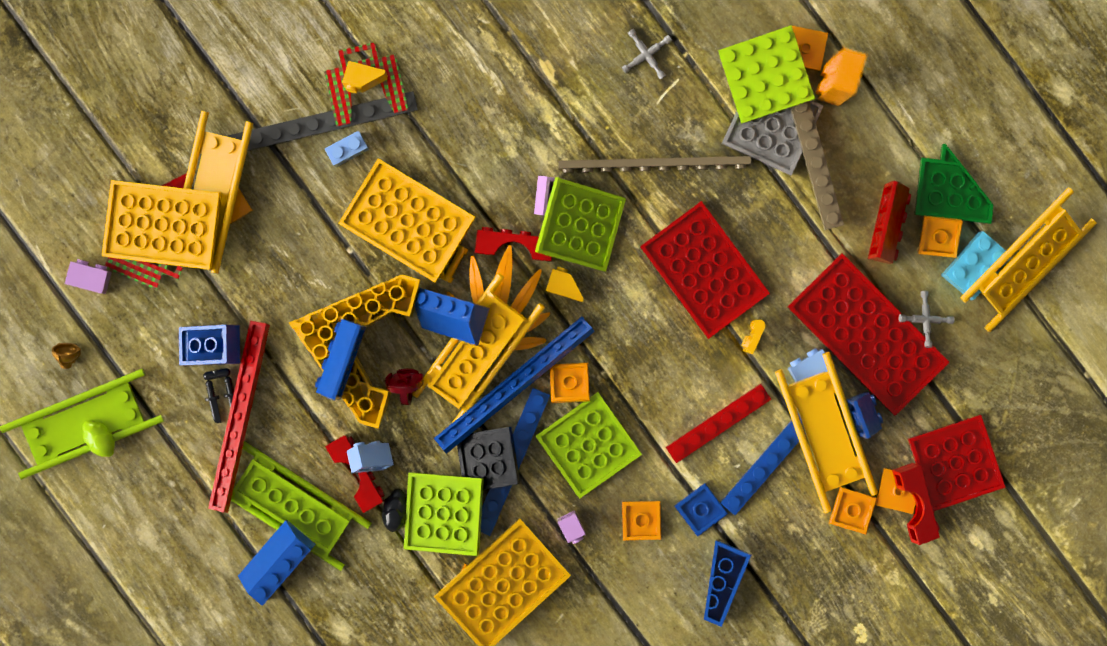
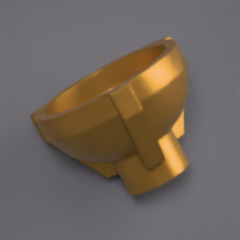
[52,343,81,369]

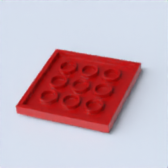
[908,414,1005,511]

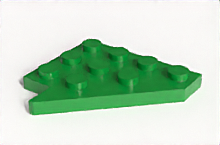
[914,144,994,224]

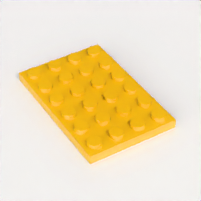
[338,158,476,283]
[102,180,222,270]
[434,518,571,646]

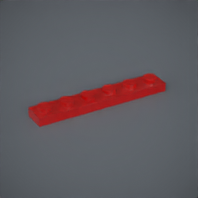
[665,383,772,463]

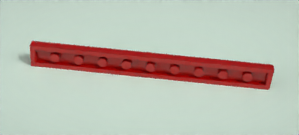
[208,320,270,513]

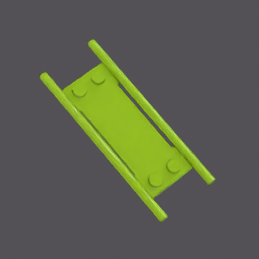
[0,368,164,480]
[212,441,372,571]

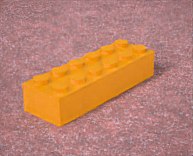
[815,48,867,106]

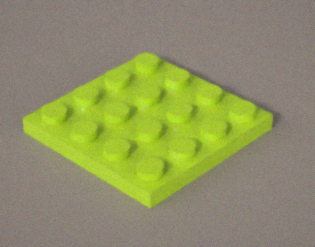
[718,25,815,124]
[535,177,626,272]
[535,392,642,499]
[404,472,484,556]

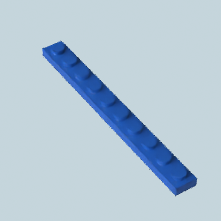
[434,317,595,454]

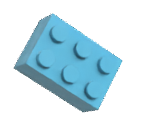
[941,231,1012,300]

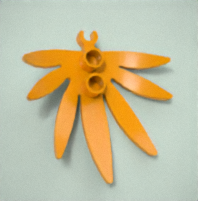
[447,245,550,350]

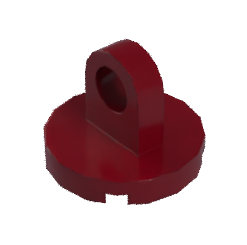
[385,368,424,405]

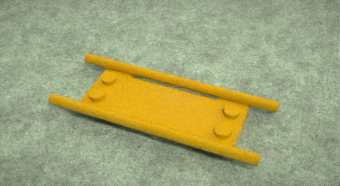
[184,111,254,274]
[960,187,1097,333]
[412,273,545,423]
[775,352,878,513]

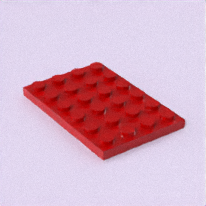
[640,201,770,339]

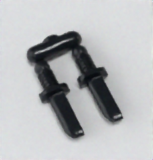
[203,368,234,423]

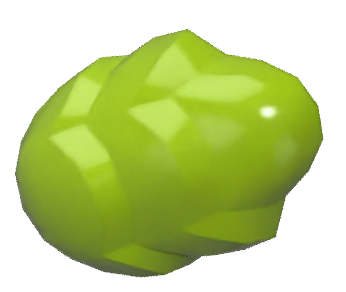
[83,420,115,457]

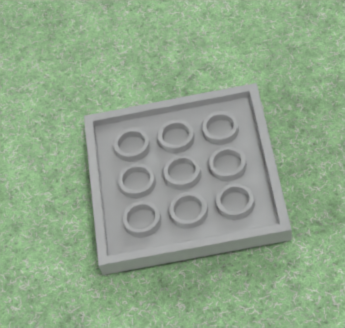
[721,101,823,176]

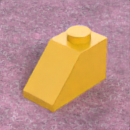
[342,61,388,93]
[546,266,584,302]

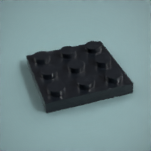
[457,427,520,490]

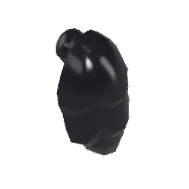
[382,489,407,532]

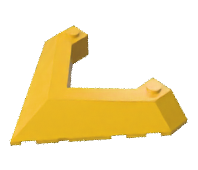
[289,274,420,429]

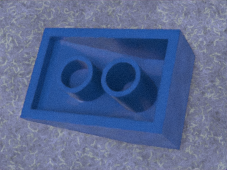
[179,325,240,366]
[846,392,883,439]

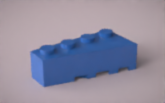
[704,540,752,627]

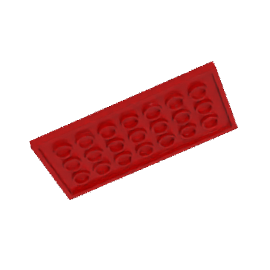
[787,253,950,416]

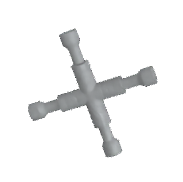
[621,29,672,80]
[899,291,954,348]

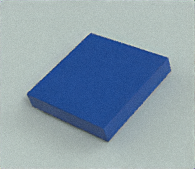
[674,483,728,537]

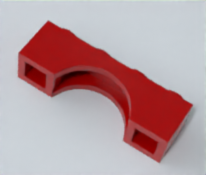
[475,227,552,262]
[325,434,385,513]
[892,463,940,545]

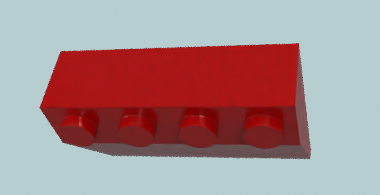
[868,181,911,264]

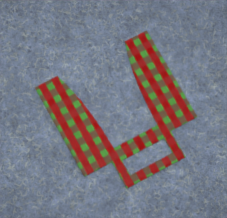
[324,42,408,127]
[105,257,183,290]

